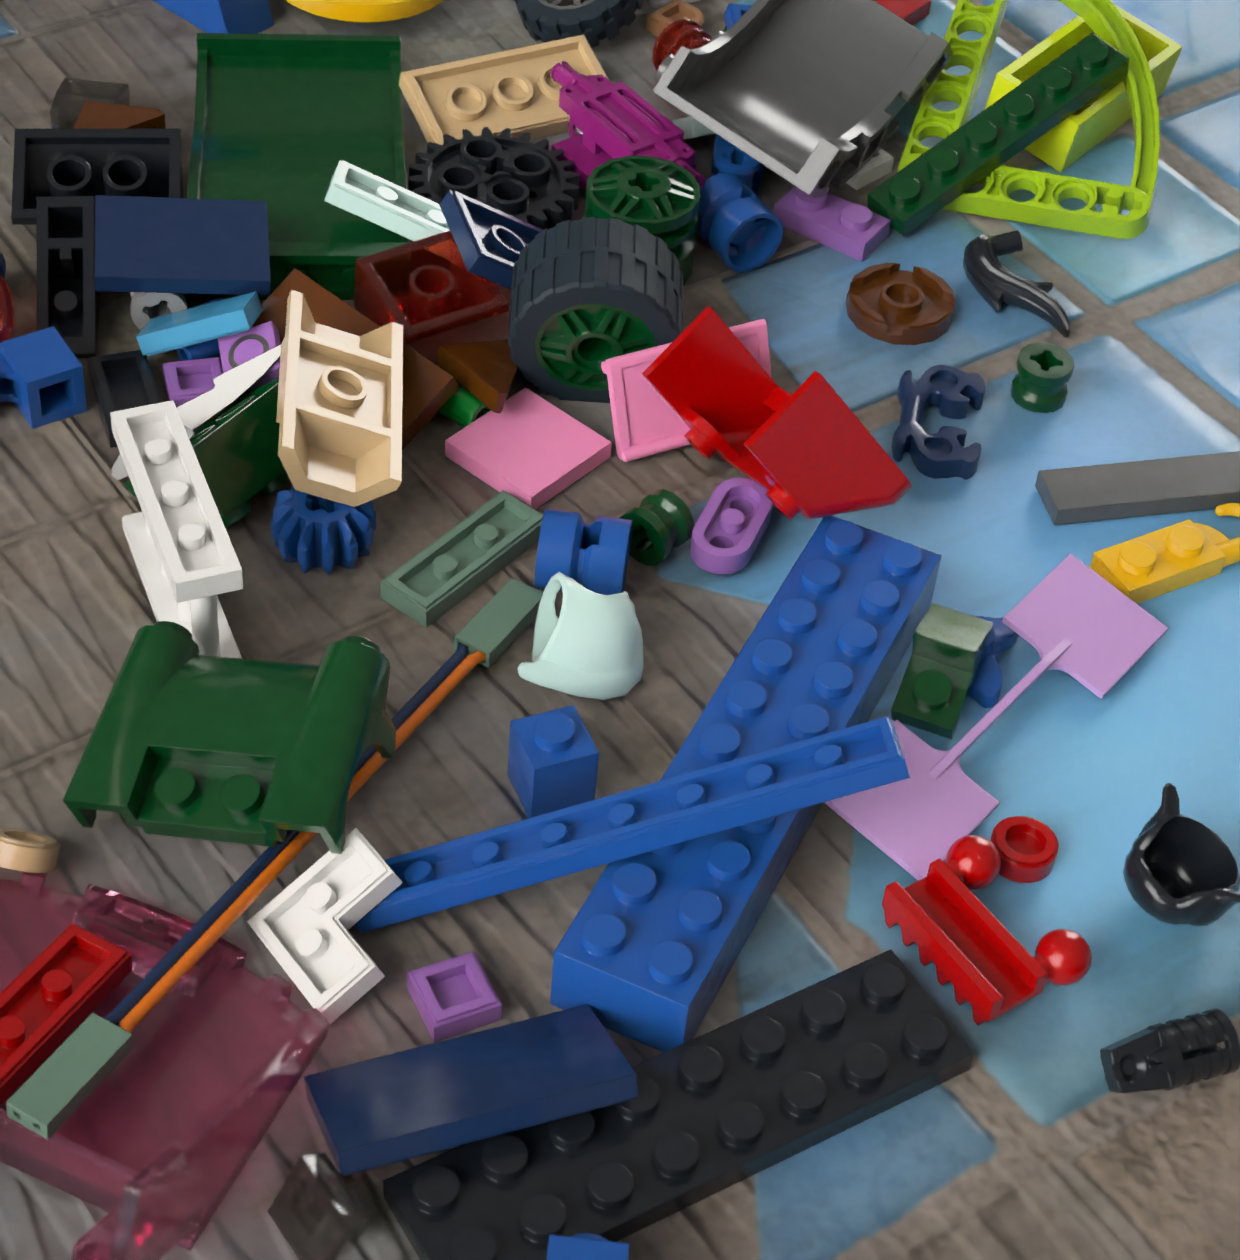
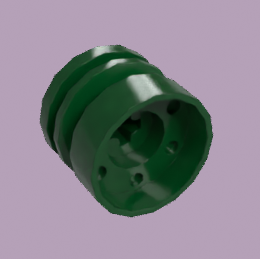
[585,155,700,286]

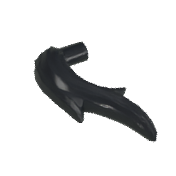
[963,230,1070,338]

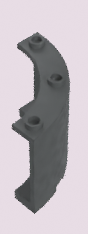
[653,0,953,198]

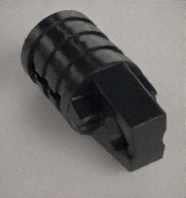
[1100,1008,1240,1093]

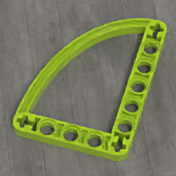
[897,0,1160,239]

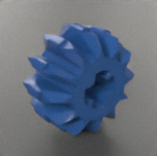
[270,485,376,575]

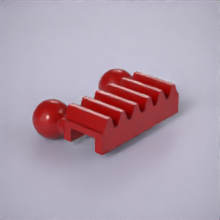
[882,835,1092,1025]

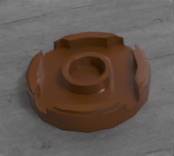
[846,263,955,345]

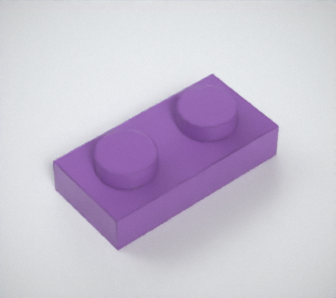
[773,186,891,262]

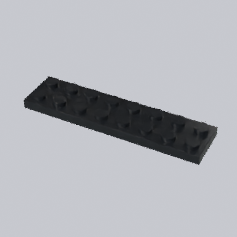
[383,949,974,1260]

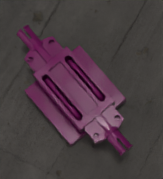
[551,61,706,192]

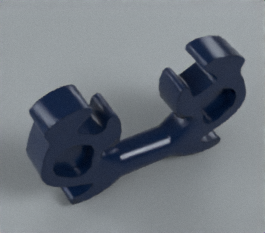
[891,365,986,480]

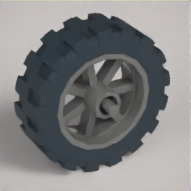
[515,0,644,48]

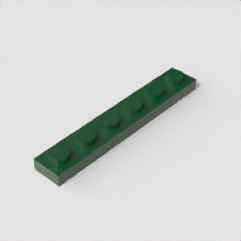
[867,33,1129,236]

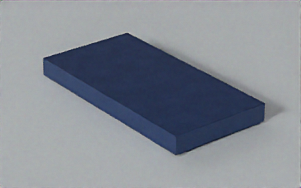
[304,1004,639,1176]

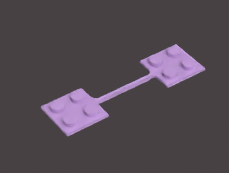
[823,553,1168,881]

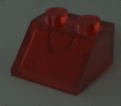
[354,231,509,344]

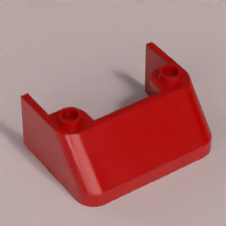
[642,307,912,520]

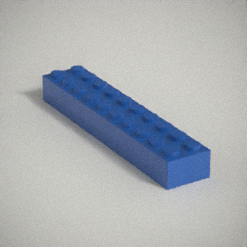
[550,516,942,1053]

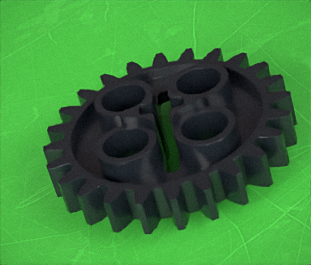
[408,127,580,230]

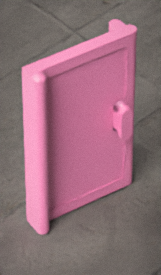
[601,319,772,462]

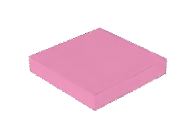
[445,388,612,510]

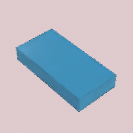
[136,291,263,356]

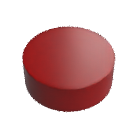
[990,816,1059,883]

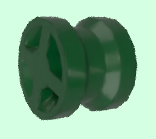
[1010,343,1074,413]
[620,489,694,566]

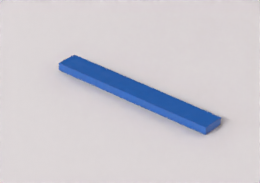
[356,716,910,933]

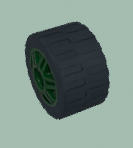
[508,217,683,403]

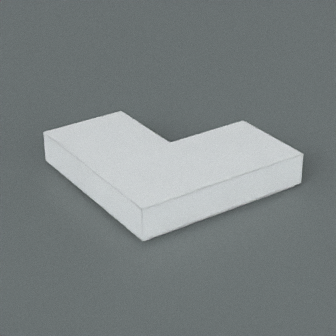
[247,828,403,1025]

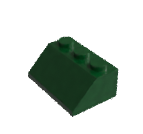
[124,377,290,528]

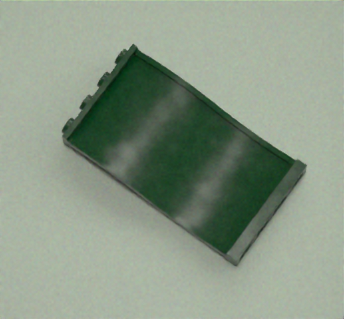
[186,33,409,300]

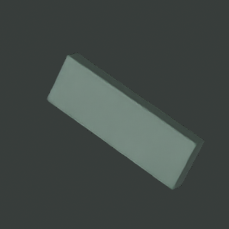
[380,490,543,628]

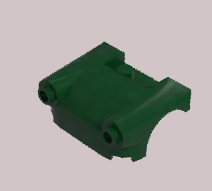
[63,621,396,854]

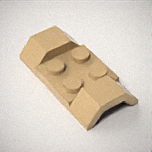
[276,290,403,507]

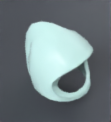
[518,572,644,700]

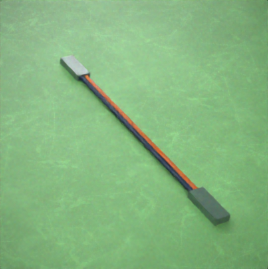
[6,578,543,1139]

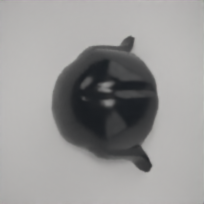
[1123,783,1240,926]

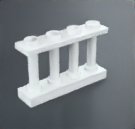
[110,400,243,659]

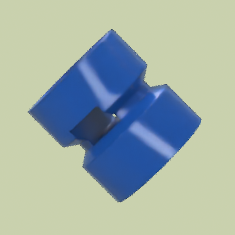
[695,172,784,272]
[534,508,633,595]

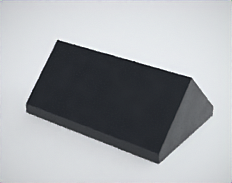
[11,129,184,225]

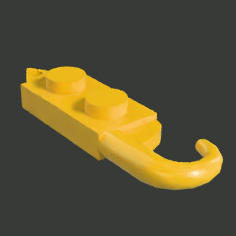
[1090,503,1240,604]

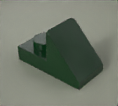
[891,603,993,739]

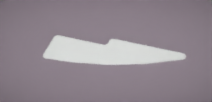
[177,345,281,430]

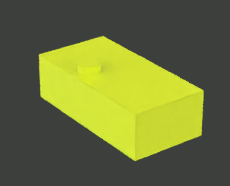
[984,5,1183,173]

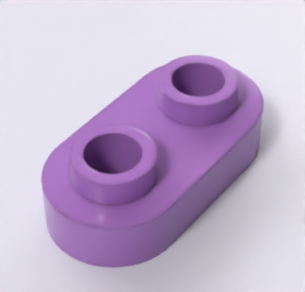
[690,478,773,575]

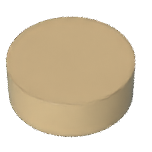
[0,829,60,873]

